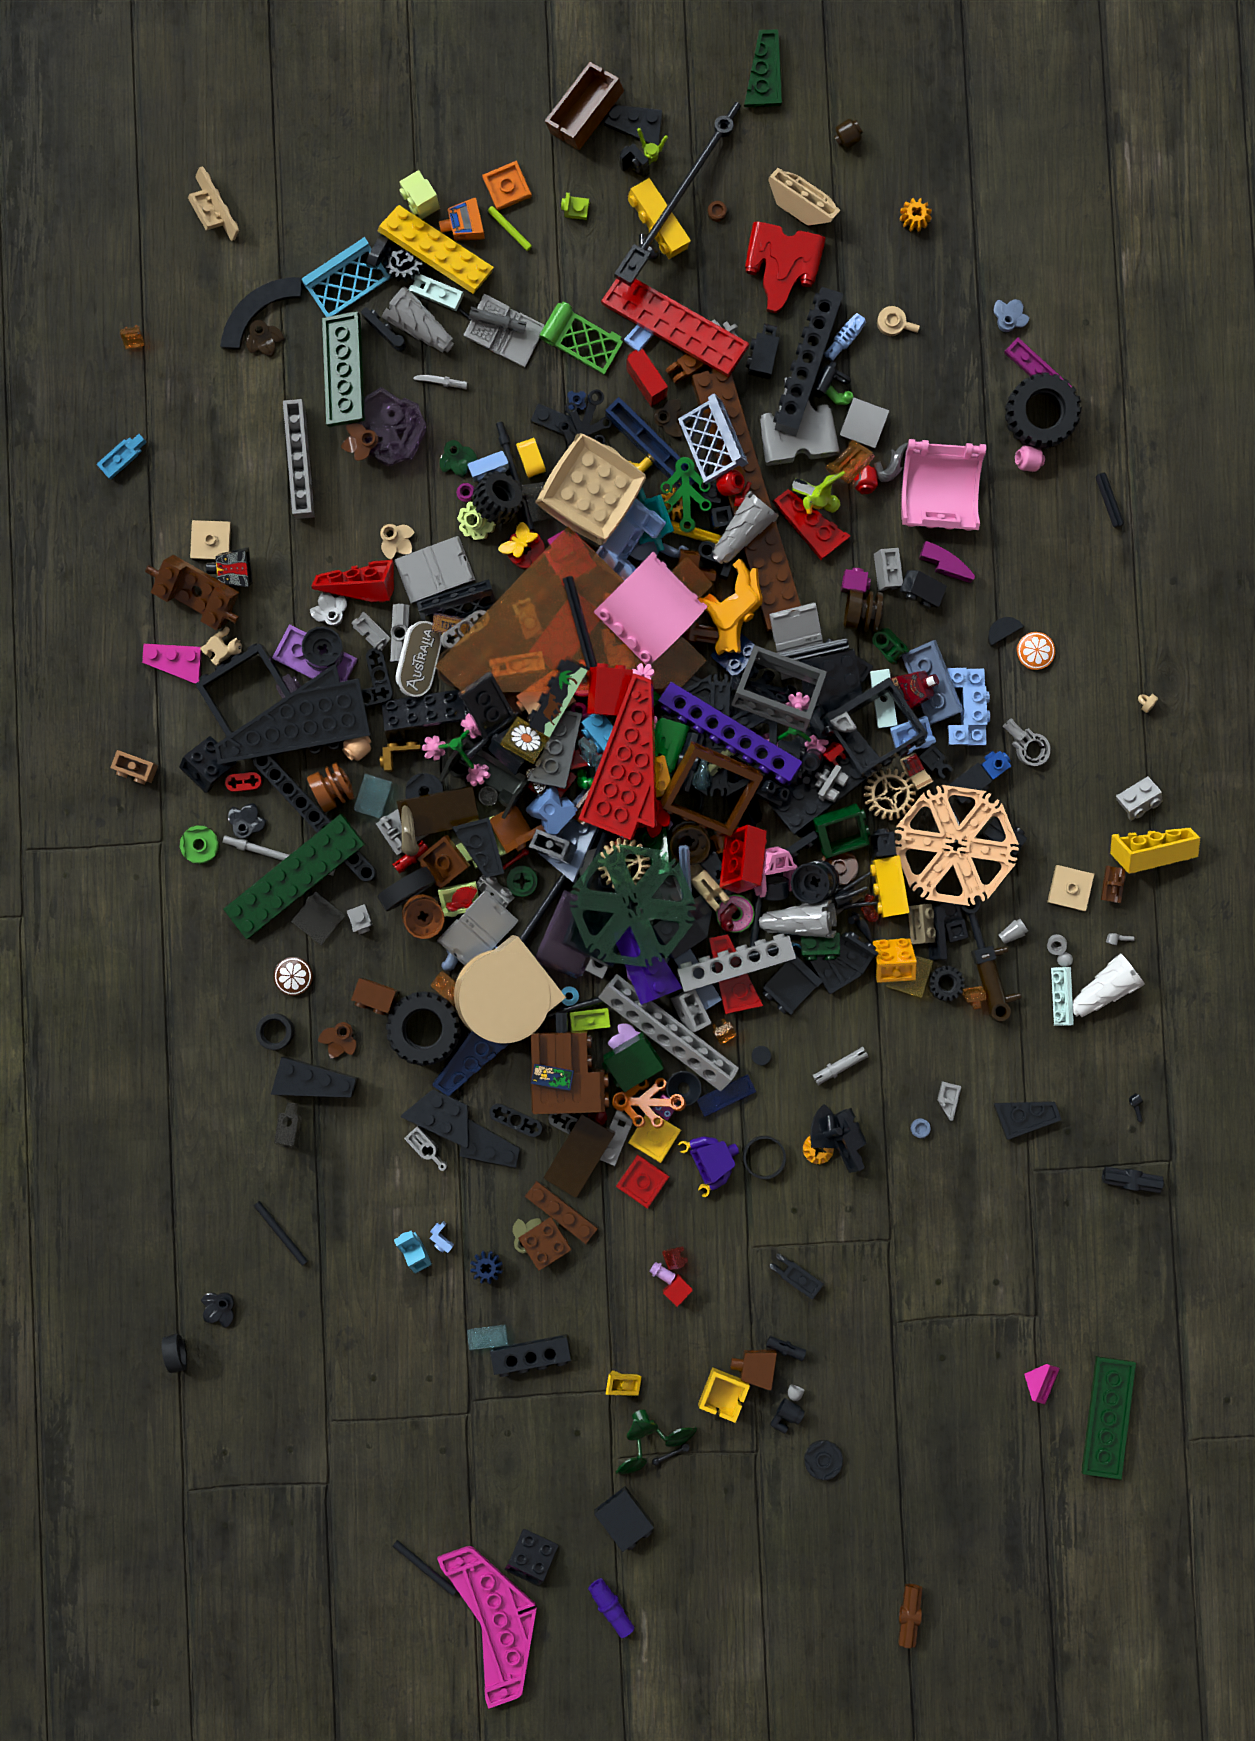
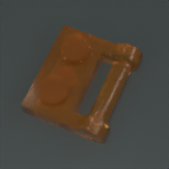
[826,440,875,484]

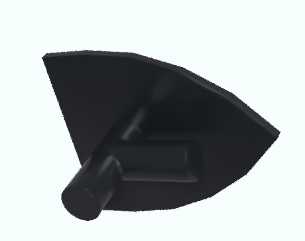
[810,1104,843,1149]

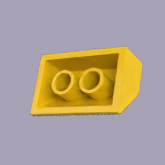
[870,855,909,917]

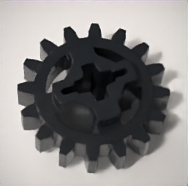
[383,243,425,282]

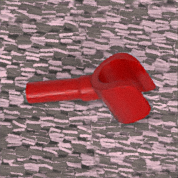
[734,481,752,507]

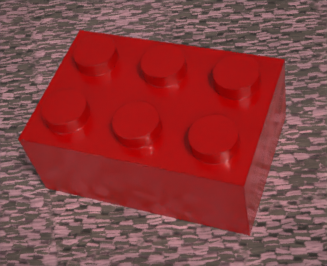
[719,825,767,893]

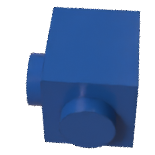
[980,751,1011,780]

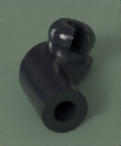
[639,234,659,259]

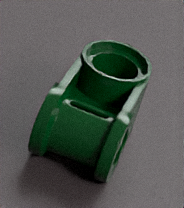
[872,628,909,665]

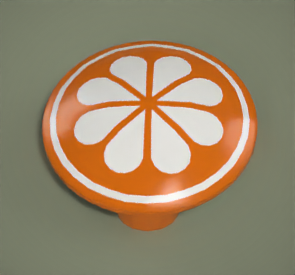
[1016,632,1055,670]

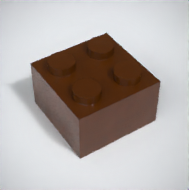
[351,978,400,1015]

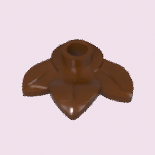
[341,423,378,461]
[318,1022,356,1058]

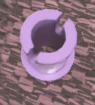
[650,1262,676,1285]

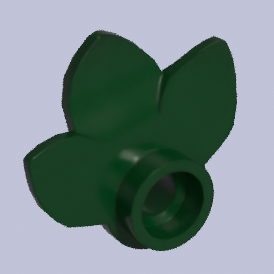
[439,440,477,477]

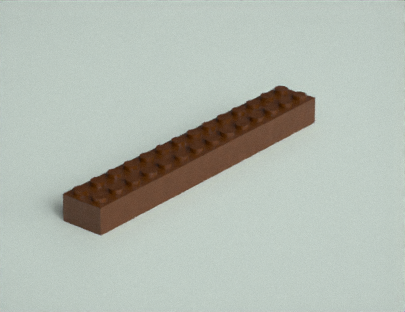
[691,369,801,633]

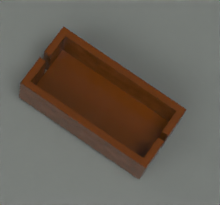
[545,62,624,150]

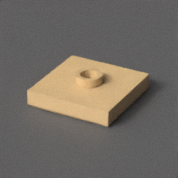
[190,520,231,560]
[1047,865,1094,911]

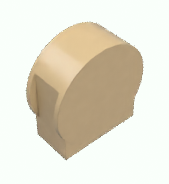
[454,935,566,1043]

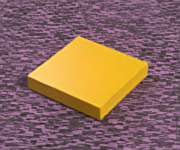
[628,1114,681,1163]

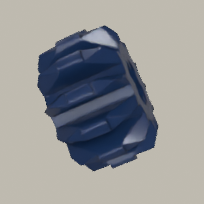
[470,1250,503,1284]

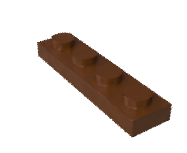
[525,1181,598,1244]

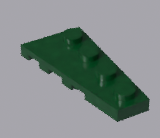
[744,29,782,107]

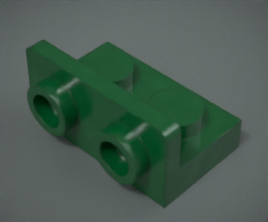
[801,933,840,961]

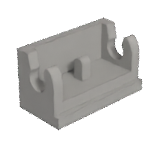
[874,548,903,591]

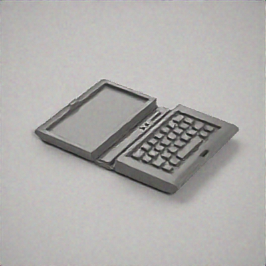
[463,294,545,367]
[394,536,475,604]
[769,603,823,680]
[437,890,518,965]

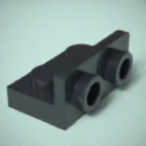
[619,143,650,178]

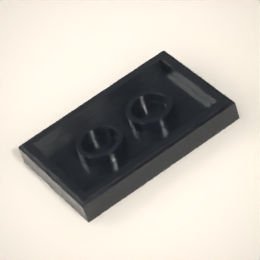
[458,672,517,740]

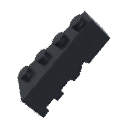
[270,1056,359,1097]

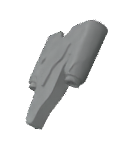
[760,377,840,466]

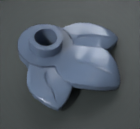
[994,299,1029,332]

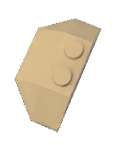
[768,168,840,225]

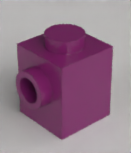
[841,568,871,595]

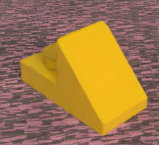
[606,1370,642,1396]

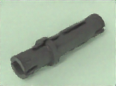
[469,307,527,334]

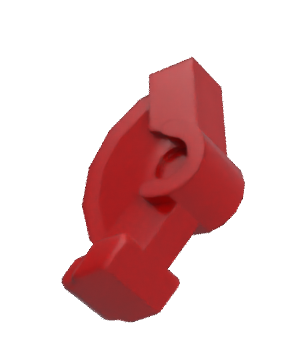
[446,886,477,912]

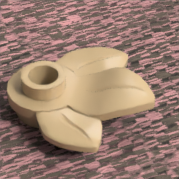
[380,524,414,560]

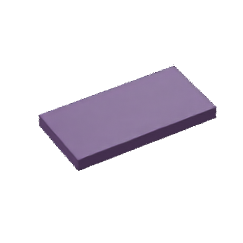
[272,624,358,682]

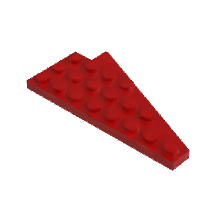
[579,673,657,840]

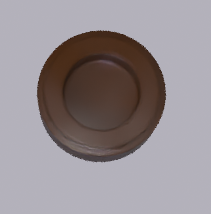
[708,201,727,222]

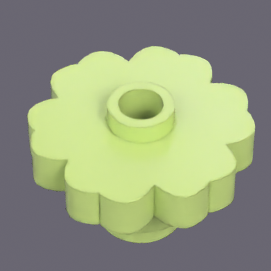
[457,502,496,540]

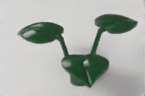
[615,1410,697,1474]

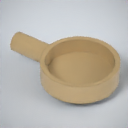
[877,306,920,336]

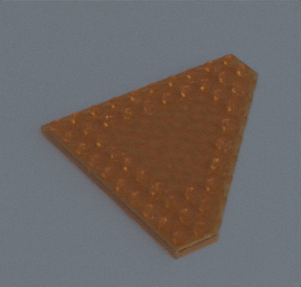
[435,526,707,692]

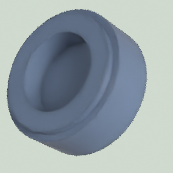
[910,1118,931,1138]

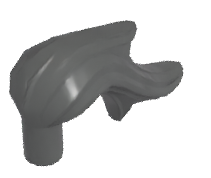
[874,443,908,482]

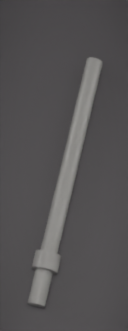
[223,835,335,876]

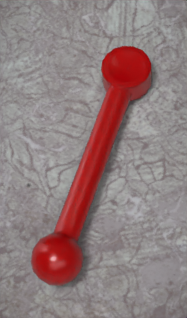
[503,848,529,870]

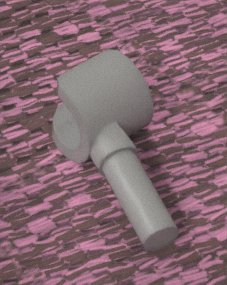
[1106,933,1134,945]

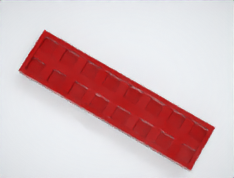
[601,279,749,377]

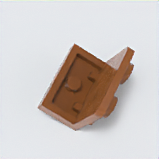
[490,806,545,853]

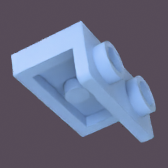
[468,451,509,482]
[890,716,936,754]

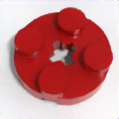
[507,531,545,569]

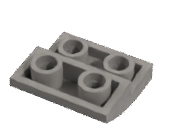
[840,398,889,448]

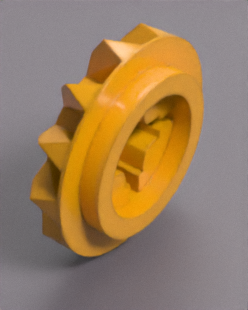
[803,1136,834,1164]

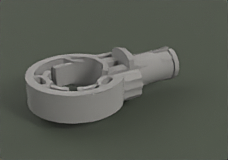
[1003,718,1051,766]

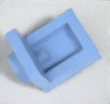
[430,1221,454,1253]

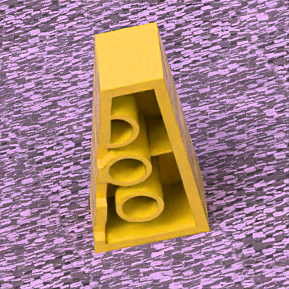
[1110,828,1200,874]

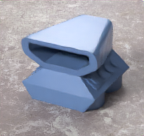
[526,786,577,835]

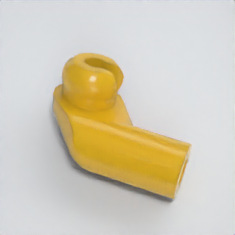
[629,456,653,473]

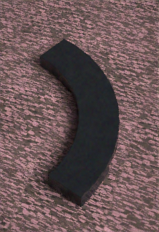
[220,277,302,350]

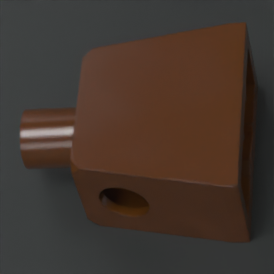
[730,1349,777,1390]

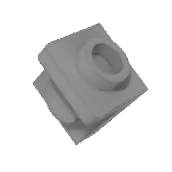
[347,904,373,935]

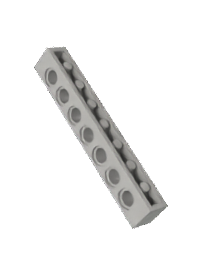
[598,974,739,1091]

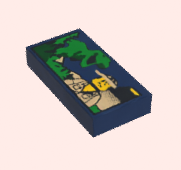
[531,1064,574,1090]

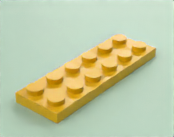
[378,205,494,294]

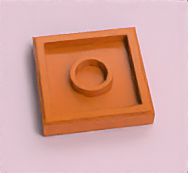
[482,160,532,211]

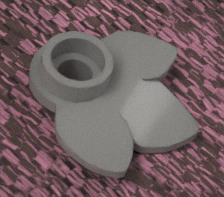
[310,592,347,626]

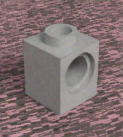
[585,959,608,979]

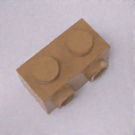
[110,750,158,785]

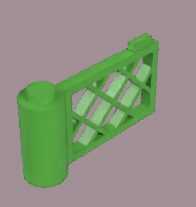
[539,302,623,375]

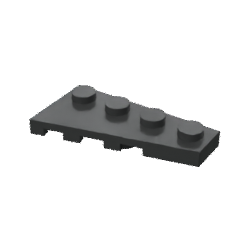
[528,710,582,789]

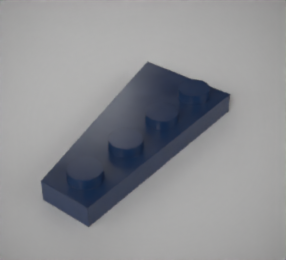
[432,1030,509,1096]

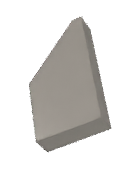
[937,1081,961,1121]

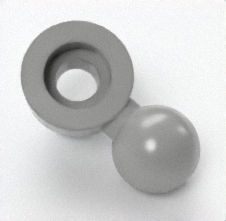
[1047,934,1073,967]

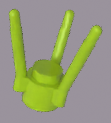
[637,128,668,164]

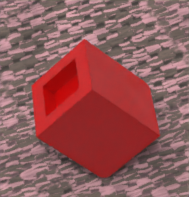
[570,748,588,772]
[663,1274,692,1307]

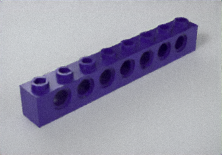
[658,682,802,784]

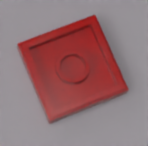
[616,1154,669,1209]

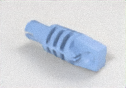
[824,313,866,362]

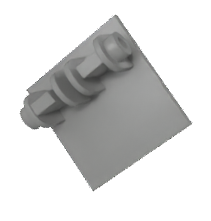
[376,809,428,855]

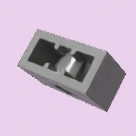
[671,989,711,1032]

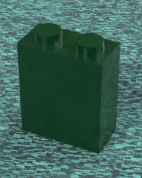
[602,1032,664,1092]

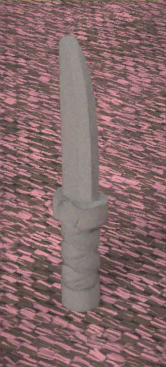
[413,375,468,390]

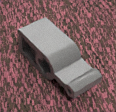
[404,1125,448,1171]

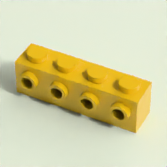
[628,178,691,259]

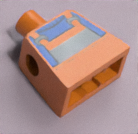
[439,198,485,241]

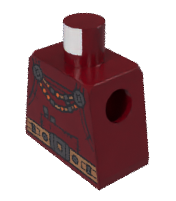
[890,670,939,710]

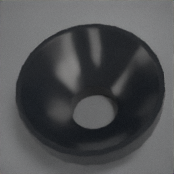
[666,1071,701,1106]

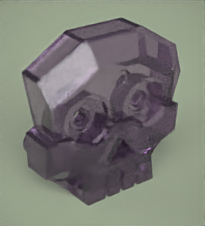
[351,387,427,467]

